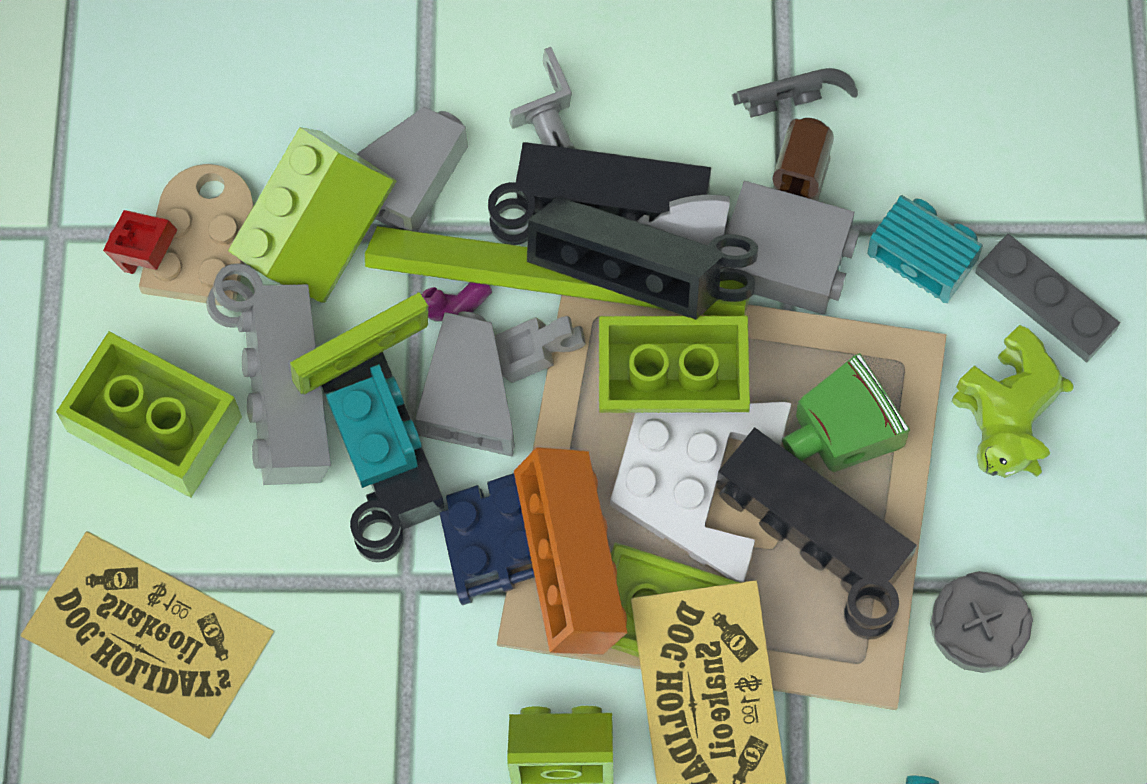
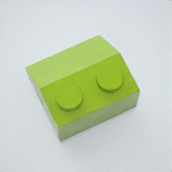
[507,706,613,784]

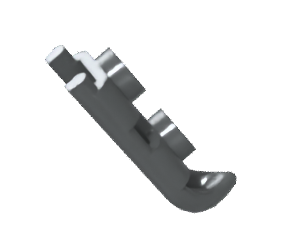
[731,68,858,118]

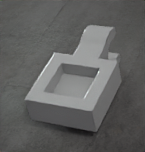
[495,316,586,383]

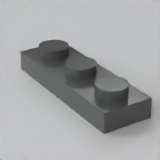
[975,234,1121,363]

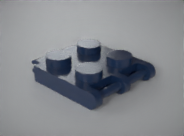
[439,473,535,606]

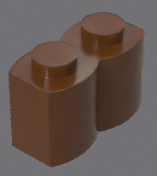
[772,118,834,201]

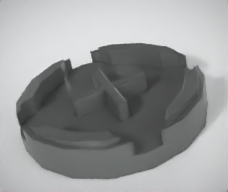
[930,571,1033,673]

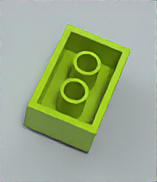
[56,331,242,498]

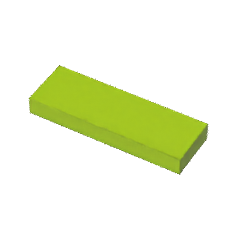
[290,292,428,395]

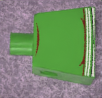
[782,353,910,472]

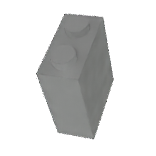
[720,180,860,315]

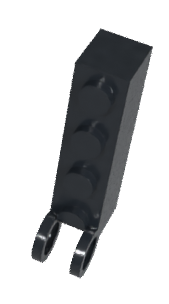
[488,142,711,245]
[527,196,758,320]
[321,352,445,563]
[716,427,917,639]

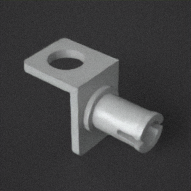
[509,46,575,149]

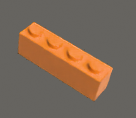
[514,447,627,655]

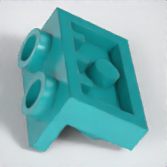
[326,365,422,488]

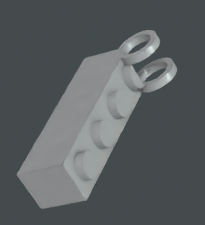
[206,264,331,485]

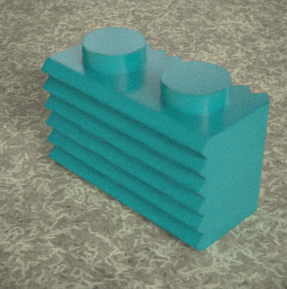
[867,195,983,304]

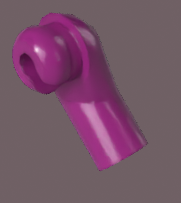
[421,282,492,322]

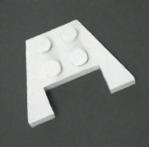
[610,402,791,583]

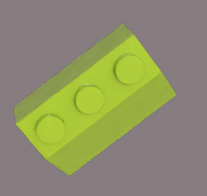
[228,127,397,303]
[599,316,750,413]

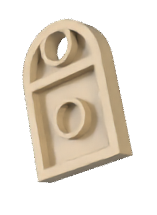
[138,164,254,306]

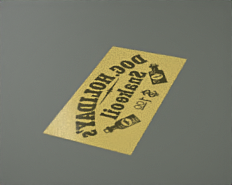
[20,531,274,739]
[631,580,787,784]

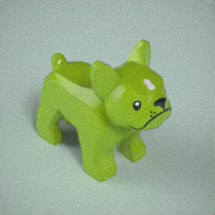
[951,325,1074,478]

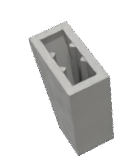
[357,107,468,232]
[415,312,515,457]

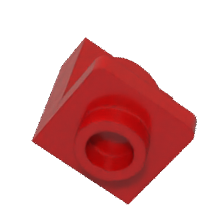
[103,210,178,274]

